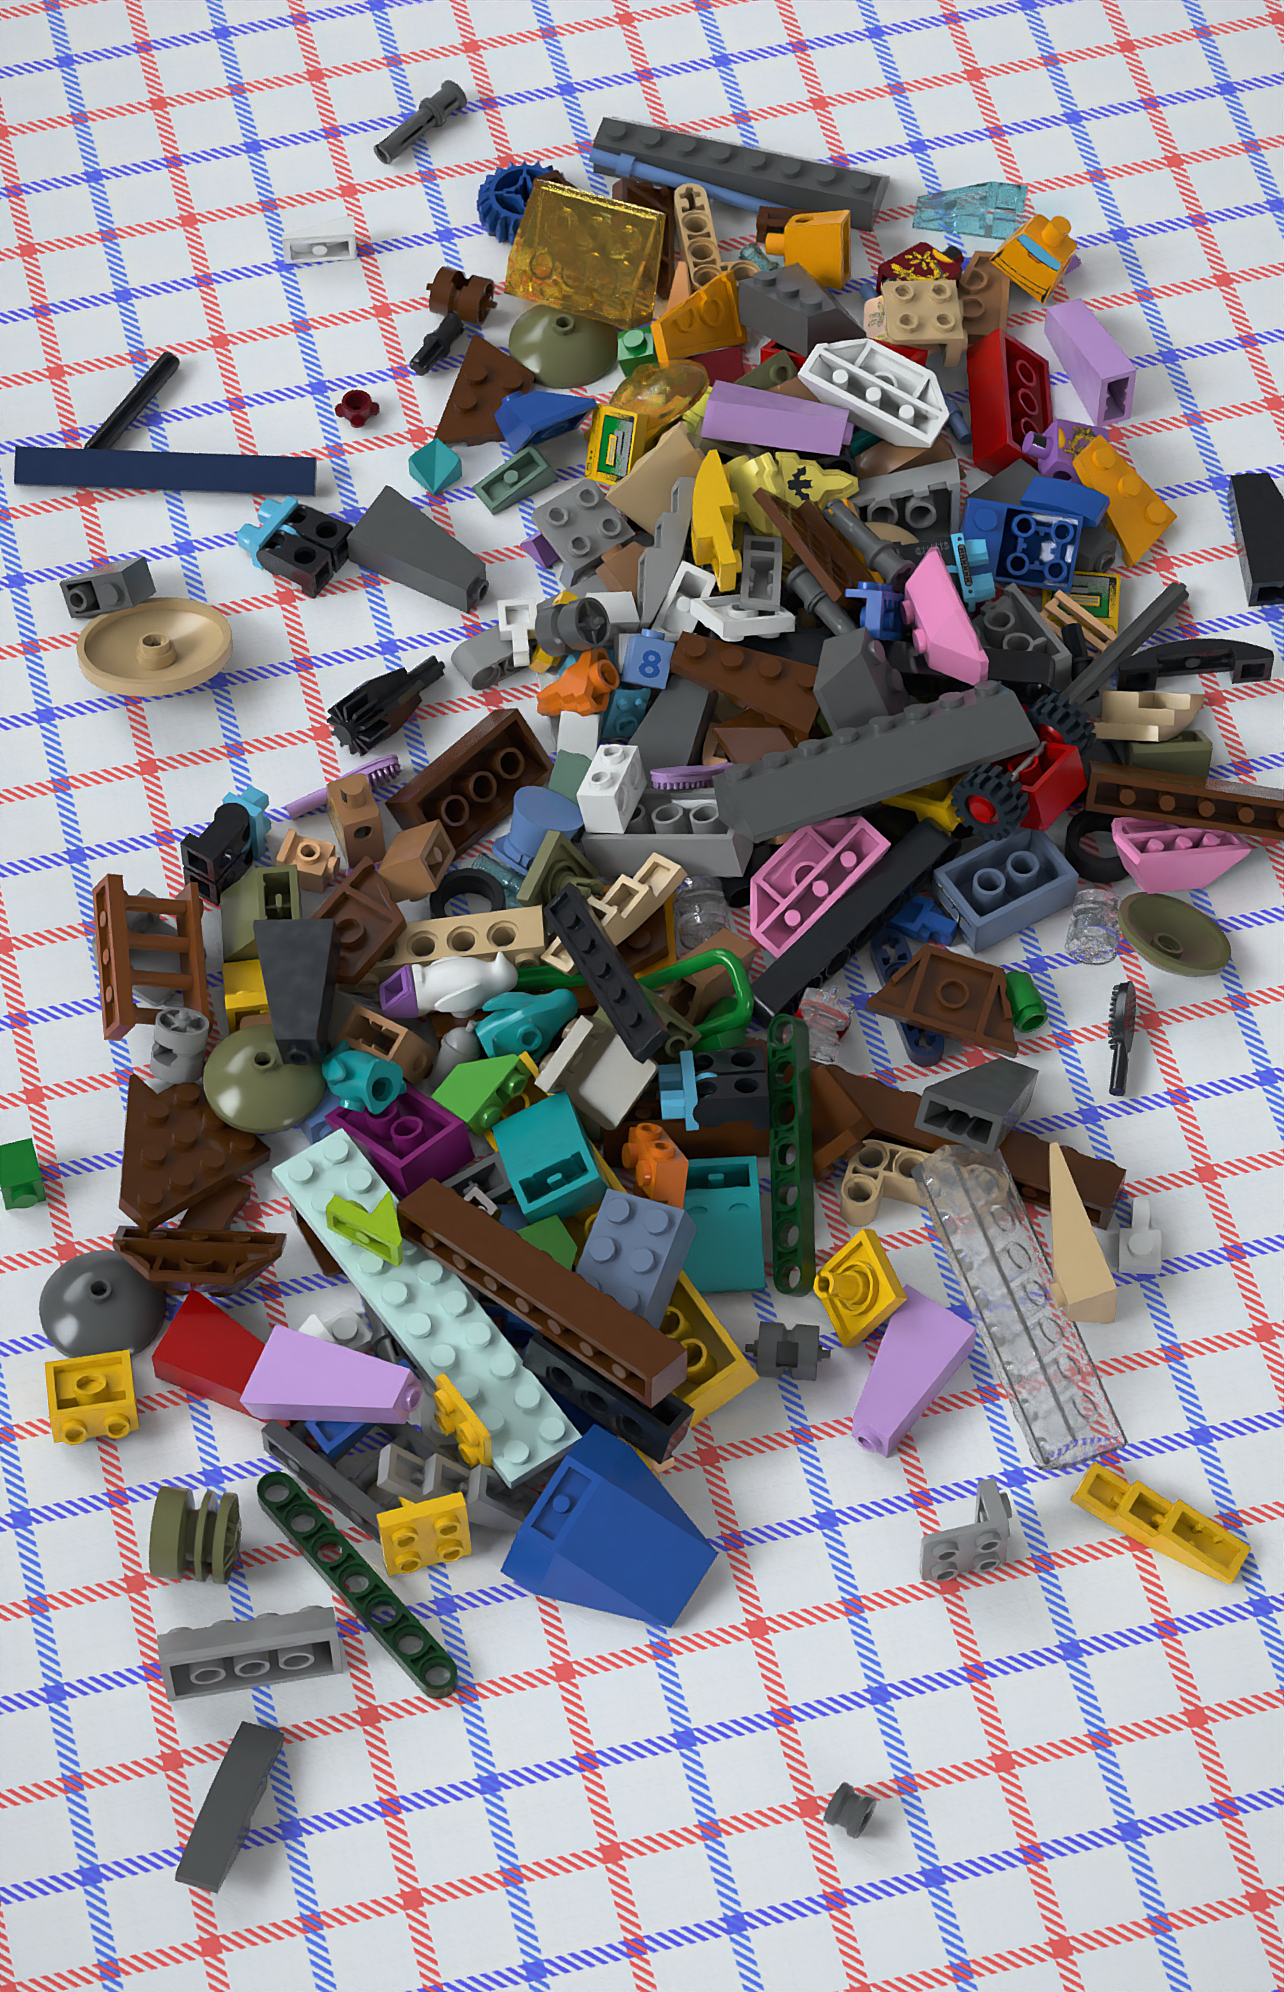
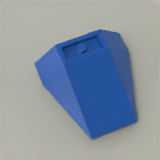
[500,1424,718,1629]

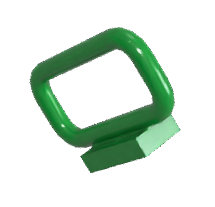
[637,948,754,1064]

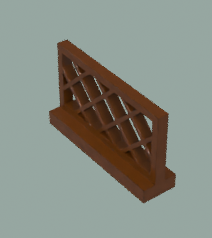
[753,487,877,628]

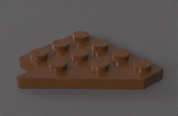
[118,1073,271,1233]

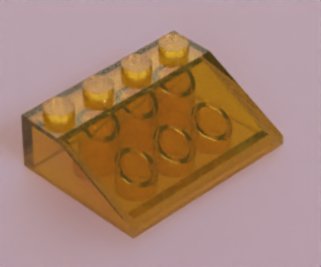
[504,179,666,330]

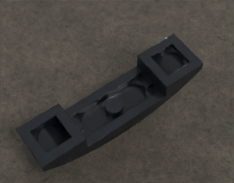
[1116,638,1274,691]

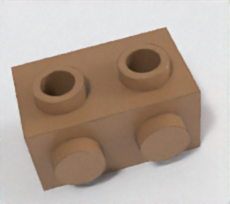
[377,819,456,904]

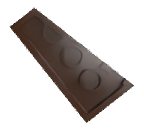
[670,631,821,741]

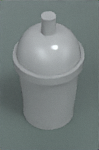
[428,1020,481,1090]

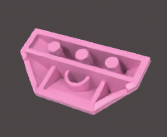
[900,546,989,685]
[750,816,891,959]
[1111,817,1252,894]

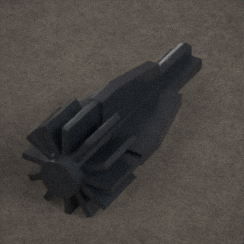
[327,655,445,756]

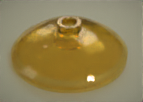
[607,359,710,432]

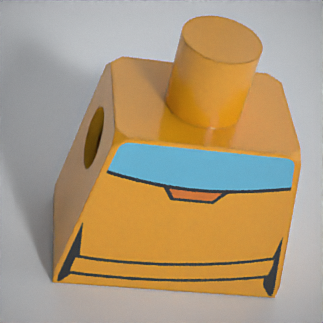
[988,214,1078,304]

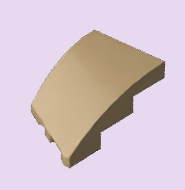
[605,421,705,537]
[1092,690,1204,742]

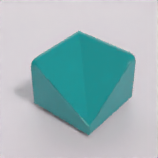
[408,438,462,496]

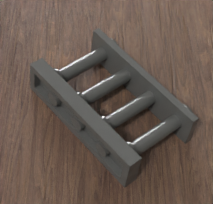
[261,1419,459,1545]

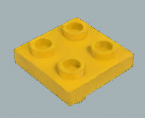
[814,1228,908,1348]
[377,1491,472,1577]

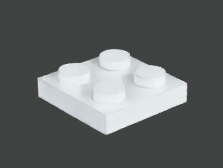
[690,594,795,642]

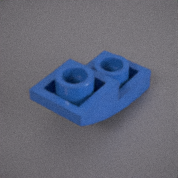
[1020,476,1111,528]

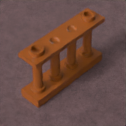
[92,873,214,1041]

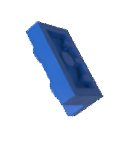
[845,582,905,641]

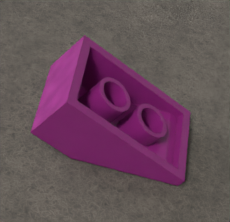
[324,1083,475,1199]

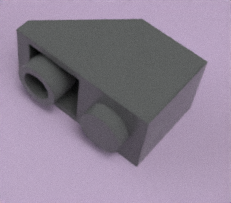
[59,556,157,619]

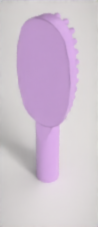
[285,754,401,820]
[650,762,734,790]

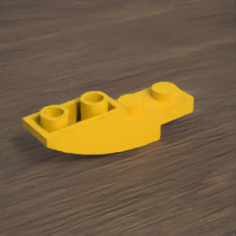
[691,449,742,592]

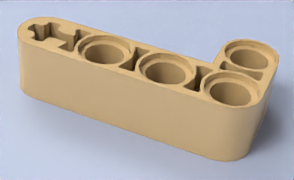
[674,183,761,295]
[840,1139,1011,1227]

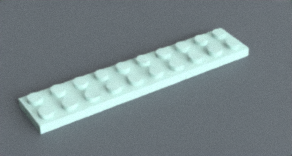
[272,1128,582,1489]

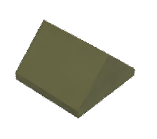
[1123,730,1213,778]

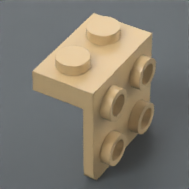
[882,280,968,367]

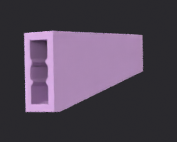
[1044,298,1137,427]
[701,380,855,456]
[852,1284,977,1458]
[239,1324,423,1424]

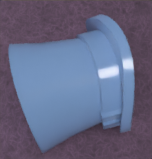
[492,786,584,876]

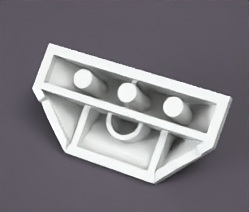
[798,338,950,448]

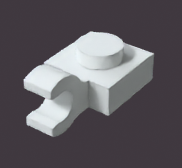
[497,598,537,667]
[1118,1198,1162,1275]

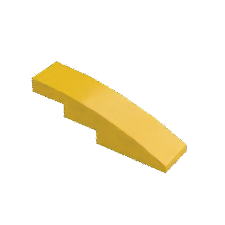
[1070,1461,1252,1585]

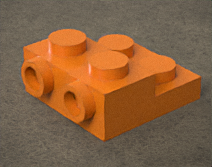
[622,1123,689,1209]

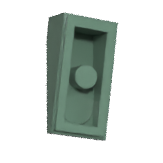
[472,443,558,515]

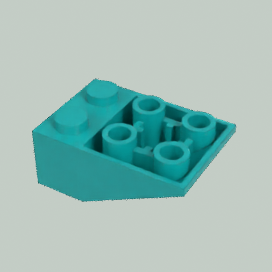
[491,1089,611,1224]
[682,1156,765,1294]

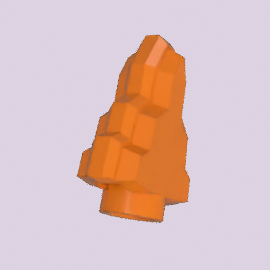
[536,647,620,717]

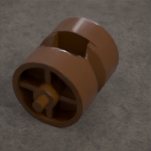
[426,266,497,326]

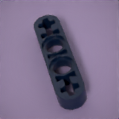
[870,928,945,1067]

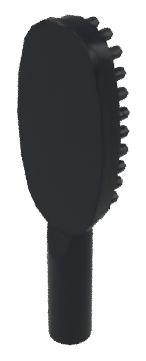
[1108,981,1136,1096]

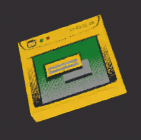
[584,403,648,485]
[1041,571,1121,643]

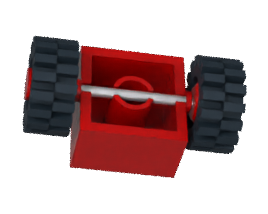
[951,693,1096,841]

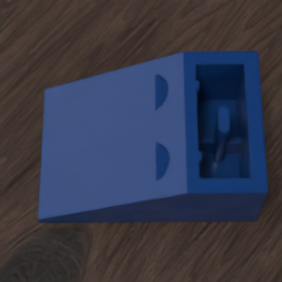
[960,497,1084,593]

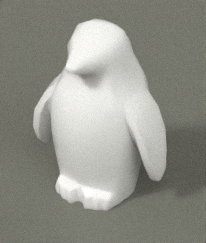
[412,951,518,1018]

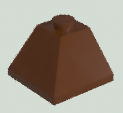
[711,708,827,764]

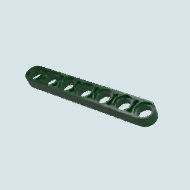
[767,1014,816,1297]
[257,1471,458,1699]

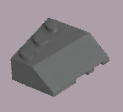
[739,263,866,358]
[813,627,919,734]

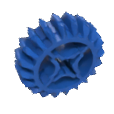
[477,160,570,249]

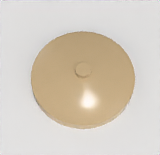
[76,597,233,697]

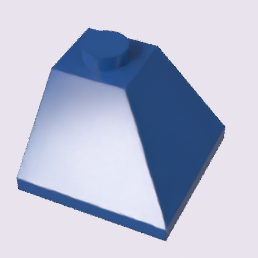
[494,390,598,455]

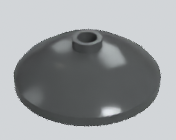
[39,1250,166,1358]

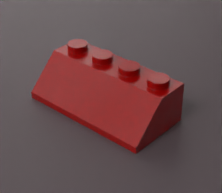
[966,328,1053,477]

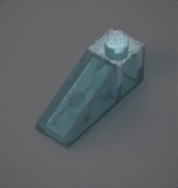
[912,181,1028,240]

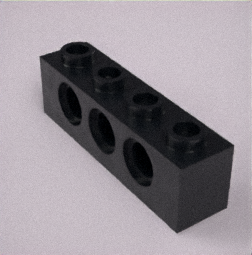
[522,1331,695,1465]

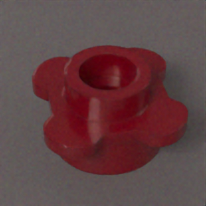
[335,390,380,428]

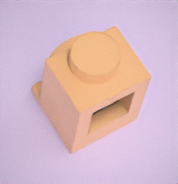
[276,829,340,894]

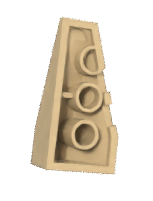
[1049,1142,1117,1324]

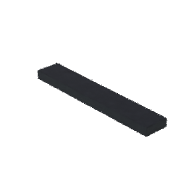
[542,882,671,1064]

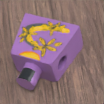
[1022,419,1109,486]

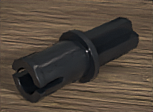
[409,315,465,376]
[1061,623,1100,701]

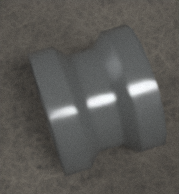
[823,1782,877,1839]

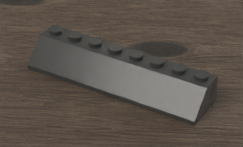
[593,117,890,232]
[712,680,1040,844]

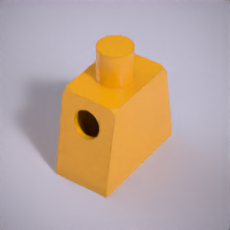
[765,210,851,289]

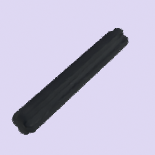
[83,351,180,450]

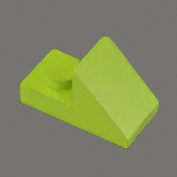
[325,1191,403,1268]

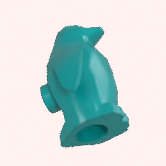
[475,989,578,1061]
[322,1040,407,1115]

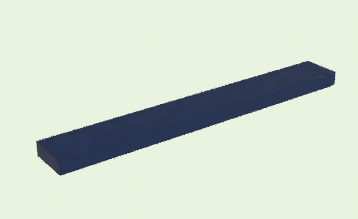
[14,446,317,497]

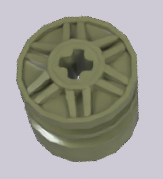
[149,1486,242,1585]

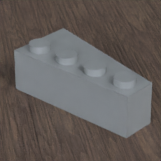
[822,458,961,542]

